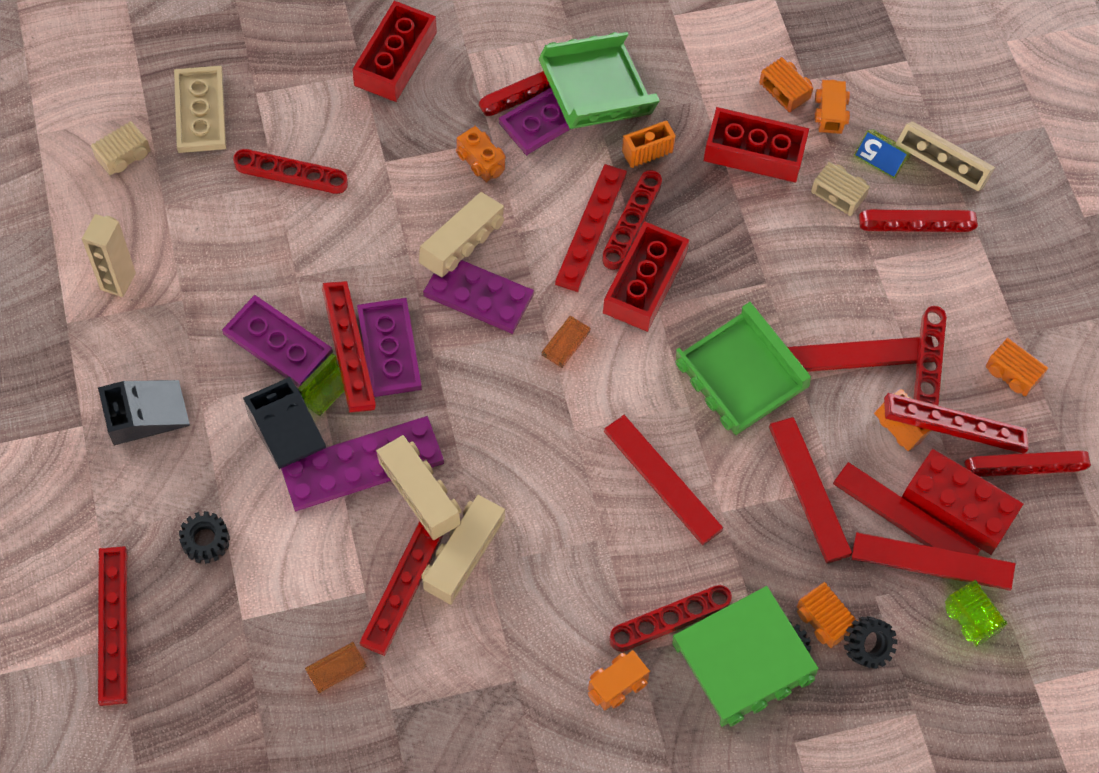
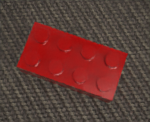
[352,1,437,102]
[703,107,810,183]
[603,221,690,332]
[902,448,1024,555]

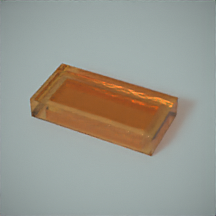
[542,316,591,368]
[305,642,367,694]

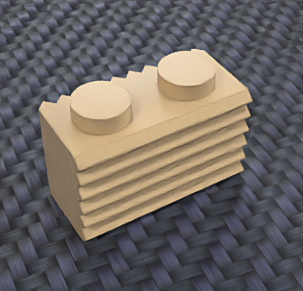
[91,121,151,176]
[811,162,870,216]

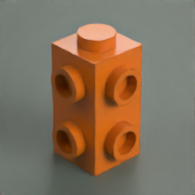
[815,80,850,134]
[456,126,506,182]
[588,650,650,711]

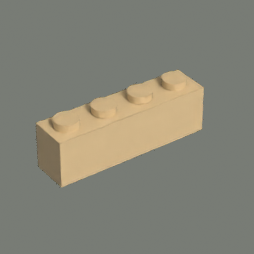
[895,121,995,192]
[419,192,504,277]
[82,214,136,297]
[376,435,462,540]
[421,495,505,605]

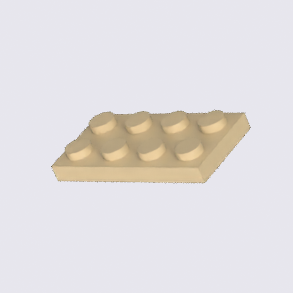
[174,66,226,153]

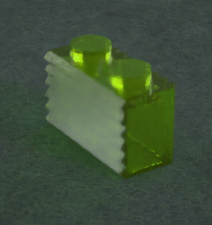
[945,580,1007,647]

